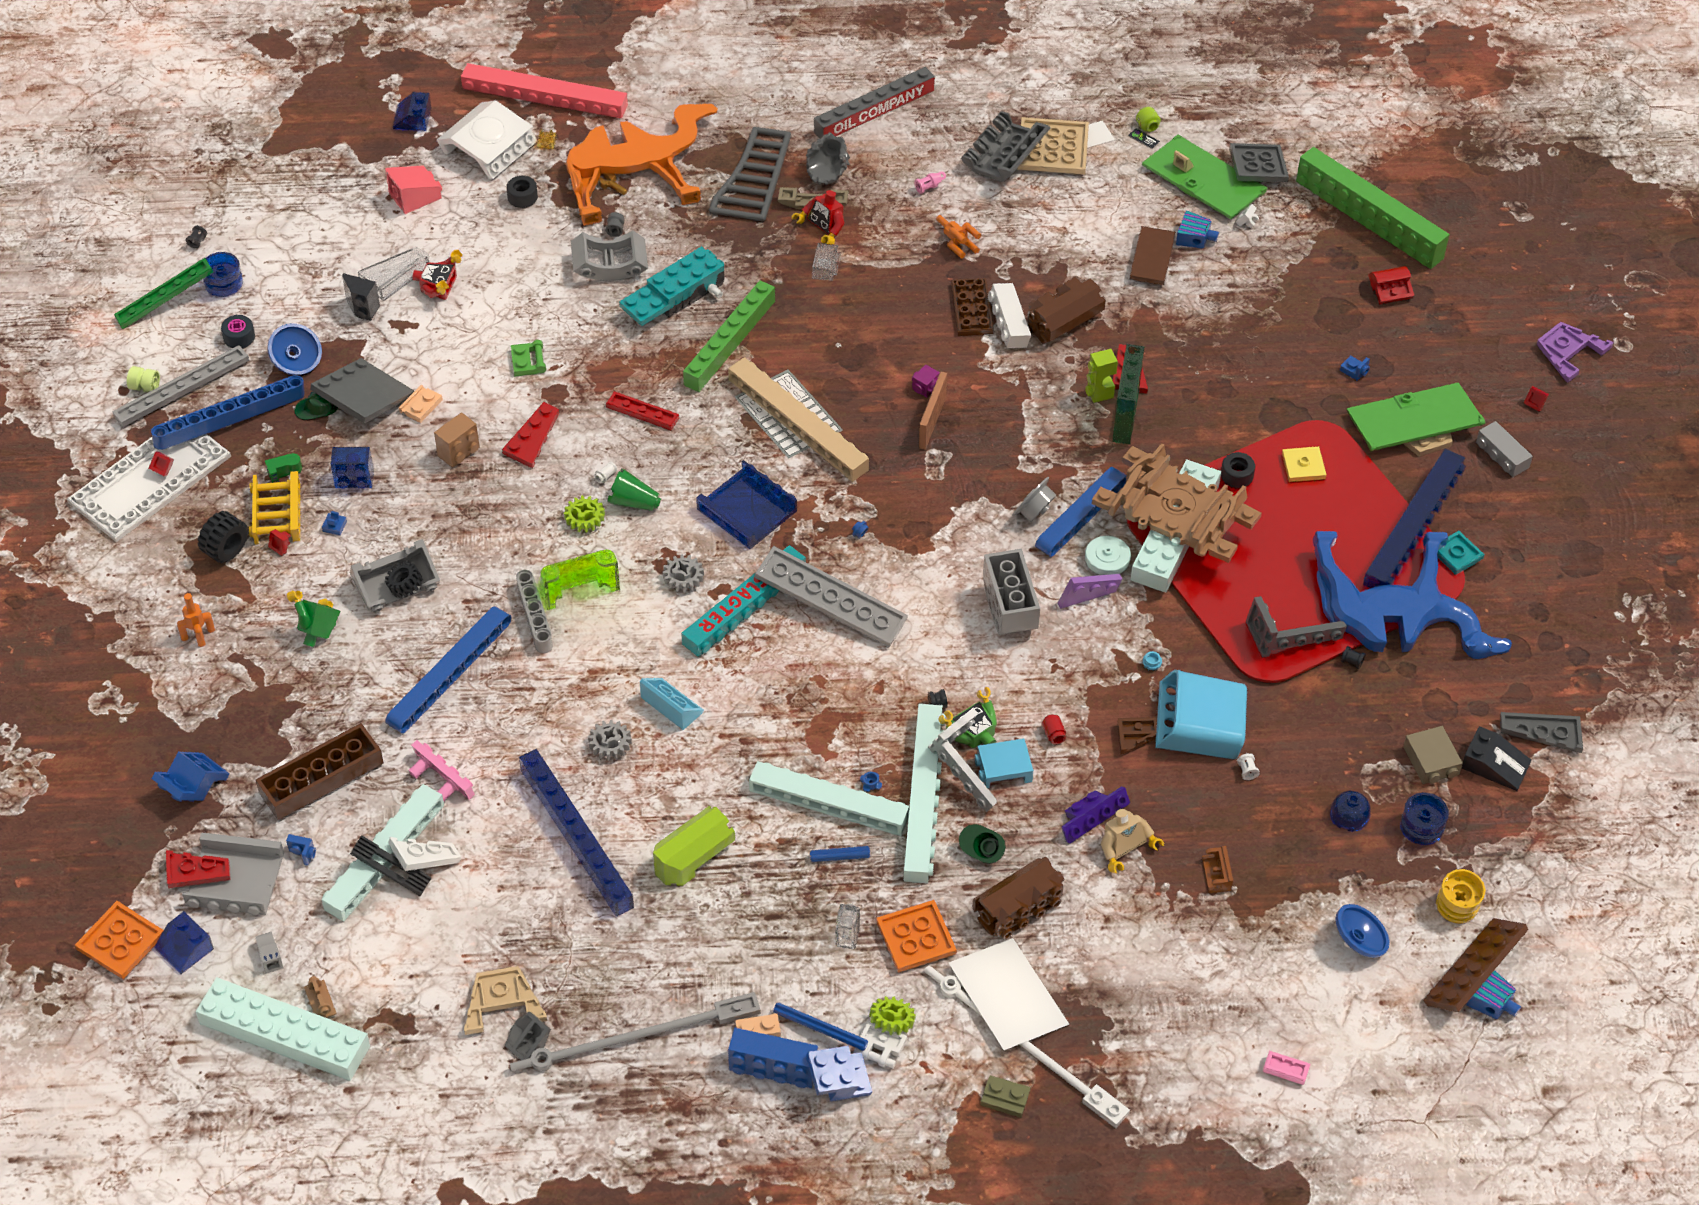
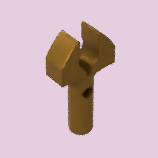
[599,173,627,195]

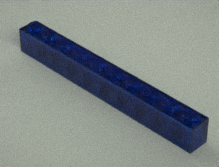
[1363,449,1466,588]
[519,748,634,917]

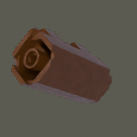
[1027,276,1106,344]
[972,857,1064,940]

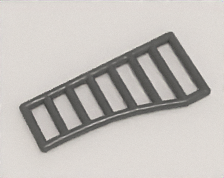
[709,127,791,221]

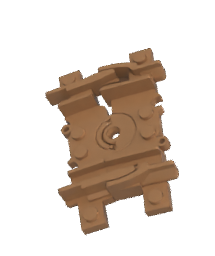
[1092,444,1261,563]

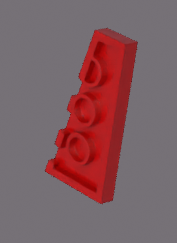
[502,402,559,469]

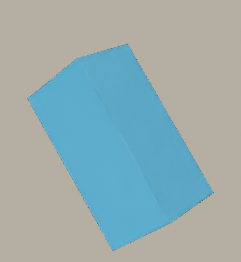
[640,678,704,730]

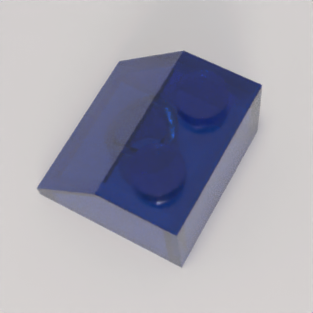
[393,92,432,131]
[154,911,214,974]

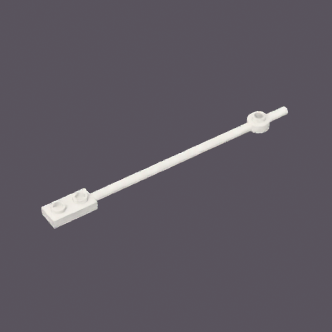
[924,965,1130,1128]

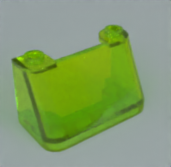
[538,550,620,610]

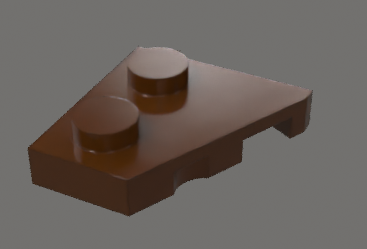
[1117,717,1157,754]

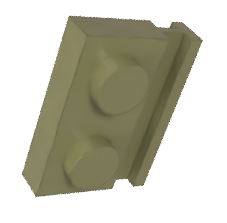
[980,1075,1031,1118]

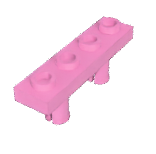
[408,740,475,801]

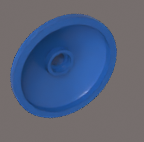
[267,323,322,376]
[1336,904,1390,958]

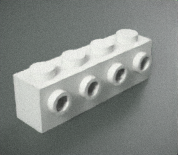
[988,283,1031,348]

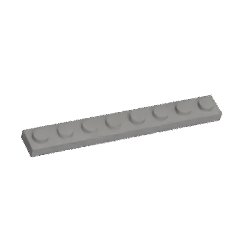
[112,345,249,427]

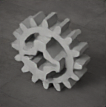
[663,554,704,592]
[588,720,632,760]

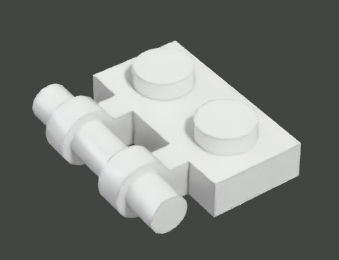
[854,1021,907,1069]

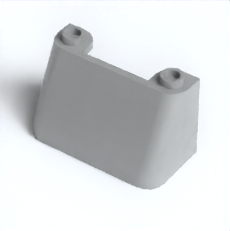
[350,539,440,612]

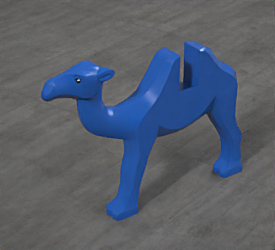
[1312,531,1512,659]

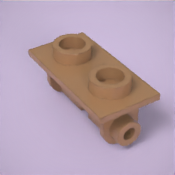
[304,976,337,1018]

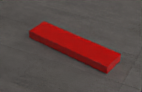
[606,391,679,431]

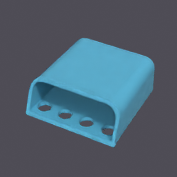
[1155,670,1247,759]

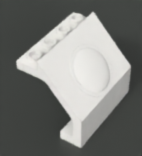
[437,100,537,180]

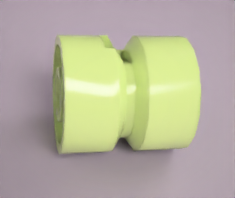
[127,366,160,392]

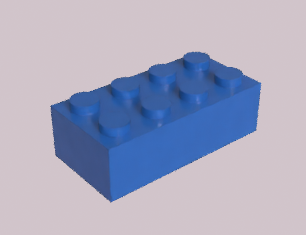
[728,1028,818,1088]

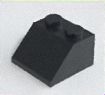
[342,273,380,321]

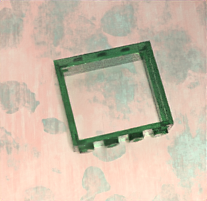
[1112,344,1145,444]

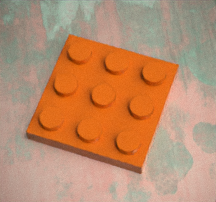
[876,900,957,973]
[75,901,165,979]

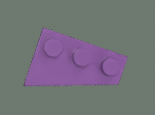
[1057,574,1122,609]

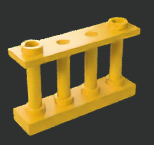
[249,471,301,545]

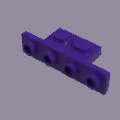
[1061,787,1130,844]

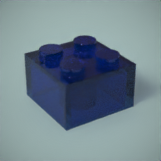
[330,447,374,489]

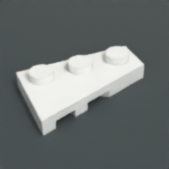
[388,837,461,871]

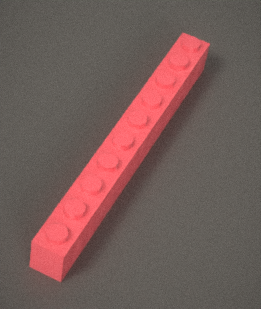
[461,63,628,119]

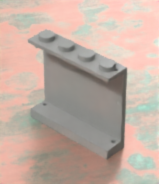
[182,832,284,915]

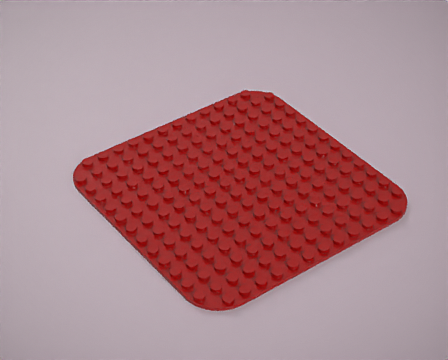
[1126,420,1465,683]

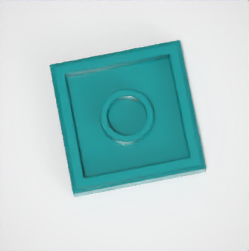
[1437,531,1485,575]

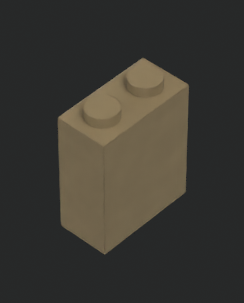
[1403,726,1463,784]

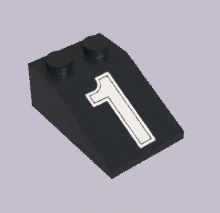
[1461,726,1532,792]

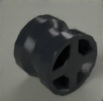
[928,689,948,709]

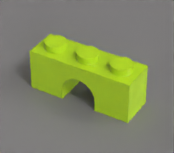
[1085,349,1118,403]

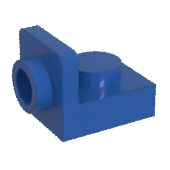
[1340,355,1370,381]
[286,834,316,866]

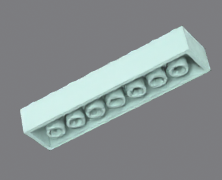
[1130,459,1221,593]
[196,977,370,1081]

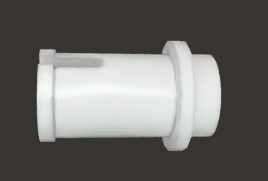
[594,462,617,484]

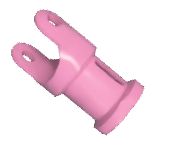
[914,171,946,194]

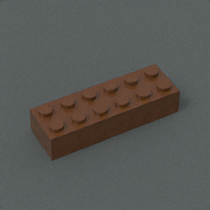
[255,723,384,820]

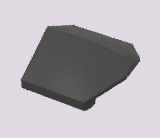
[505,1012,551,1060]

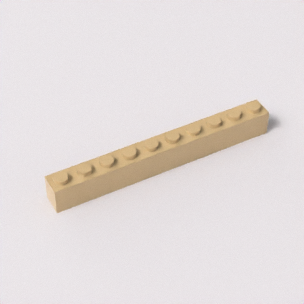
[728,357,869,482]

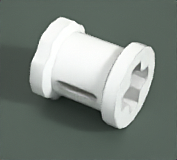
[1237,754,1260,780]

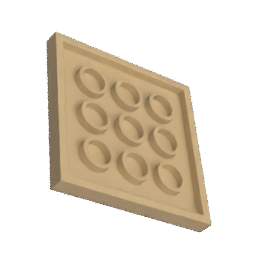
[1017,117,1089,174]

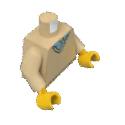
[1101,809,1164,873]

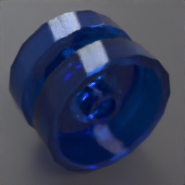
[203,252,243,297]
[1400,792,1449,845]

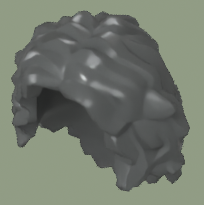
[806,133,850,185]

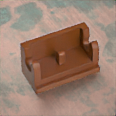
[1202,846,1233,893]

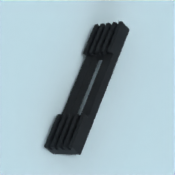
[350,835,432,896]

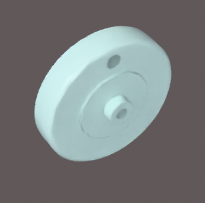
[1085,536,1131,575]

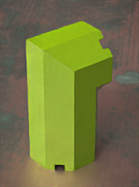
[653,806,735,886]

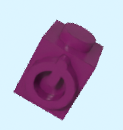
[912,364,940,397]

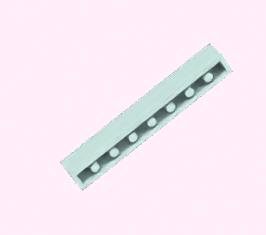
[749,761,909,836]
[322,784,444,922]

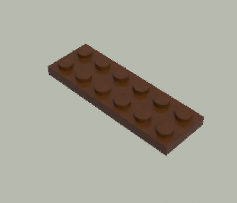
[1423,918,1528,1013]

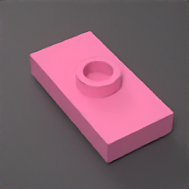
[1263,1050,1310,1085]

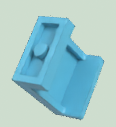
[974,738,1033,788]

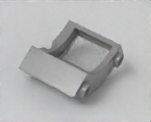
[571,230,648,281]

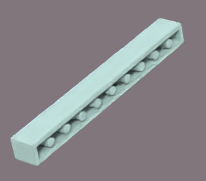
[904,704,946,884]

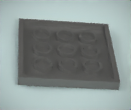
[310,358,414,423]

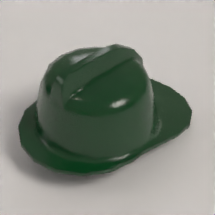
[294,392,338,420]
[959,824,1006,864]

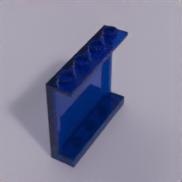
[696,460,797,549]

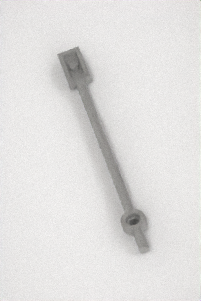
[509,992,761,1072]

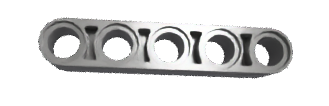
[516,569,553,653]

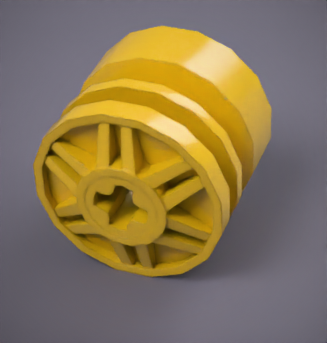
[1436,869,1486,924]

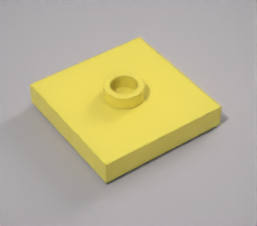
[1282,447,1326,482]

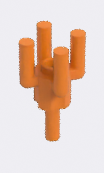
[936,215,981,259]
[177,593,215,647]

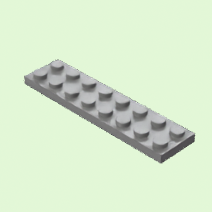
[755,546,908,648]

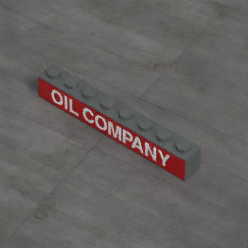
[814,67,935,139]

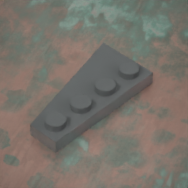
[1499,712,1583,753]

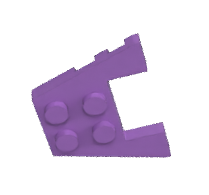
[1537,322,1613,382]

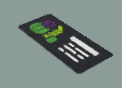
[1128,128,1160,148]

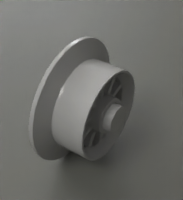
[1012,477,1056,522]

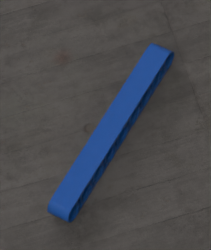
[151,375,305,450]
[385,606,512,734]

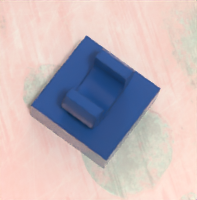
[322,511,347,536]

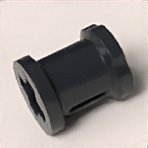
[185,225,207,249]
[1341,646,1366,669]

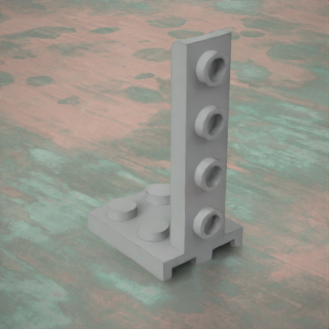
[928,708,997,812]

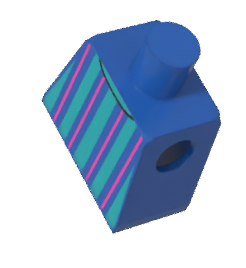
[1176,210,1219,248]
[1466,970,1521,1019]

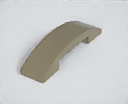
[778,187,849,210]

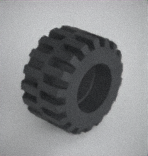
[197,511,249,563]

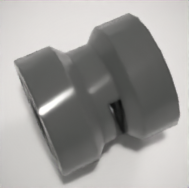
[606,212,625,237]

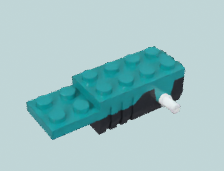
[619,246,725,326]

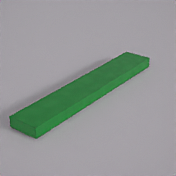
[114,257,214,329]

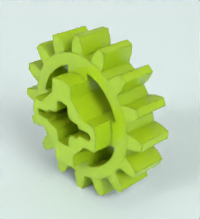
[564,495,605,532]
[869,996,916,1035]

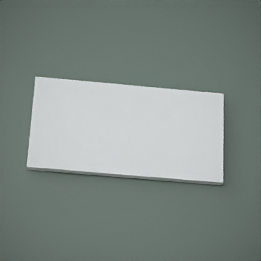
[67,415,231,542]

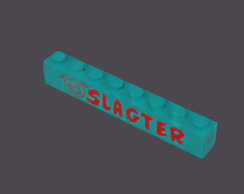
[681,545,806,657]

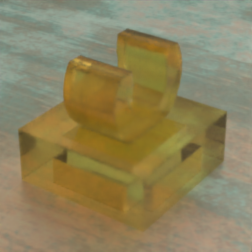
[537,129,557,149]

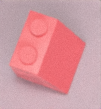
[385,166,442,214]

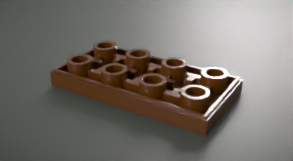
[1129,226,1176,285]
[951,278,994,336]

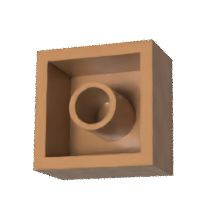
[434,412,480,468]

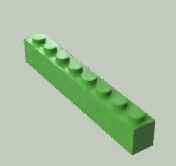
[683,280,775,392]

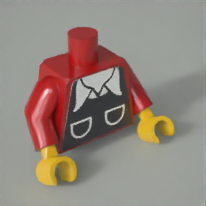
[792,190,844,246]
[412,249,463,300]

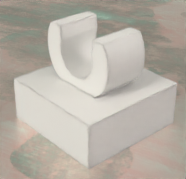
[1236,204,1259,228]

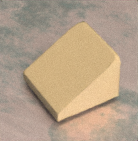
[1173,150,1193,172]

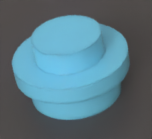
[1142,651,1162,670]

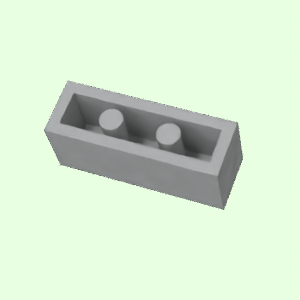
[1476,421,1533,477]

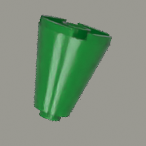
[607,468,661,511]

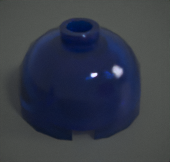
[1330,790,1371,832]

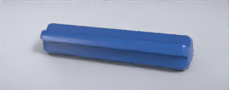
[810,846,870,862]

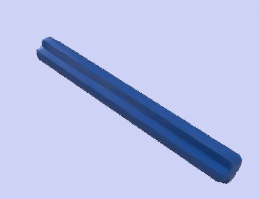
[773,1002,868,1051]

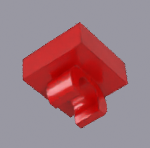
[1523,386,1549,411]
[148,451,174,476]
[268,529,291,556]

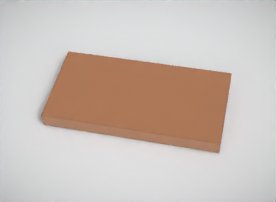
[919,372,947,450]

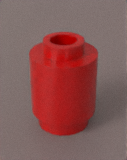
[1041,714,1066,745]

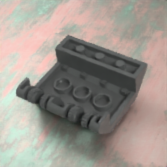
[961,111,1051,182]

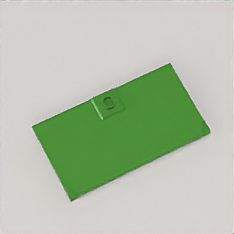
[1142,134,1268,219]
[1347,382,1485,451]

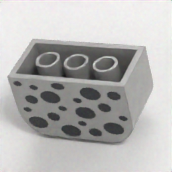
[983,548,1040,635]

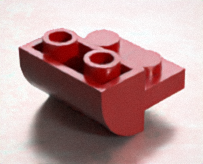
[1368,266,1414,304]

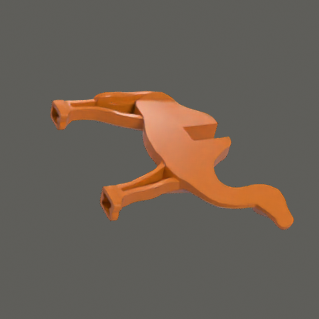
[565,104,718,226]

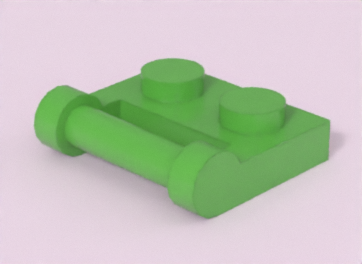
[511,340,546,376]

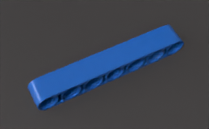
[1035,467,1127,557]

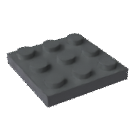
[1229,143,1289,183]

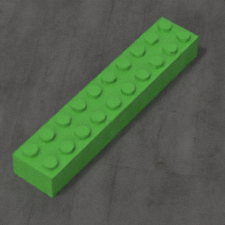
[1296,147,1450,269]

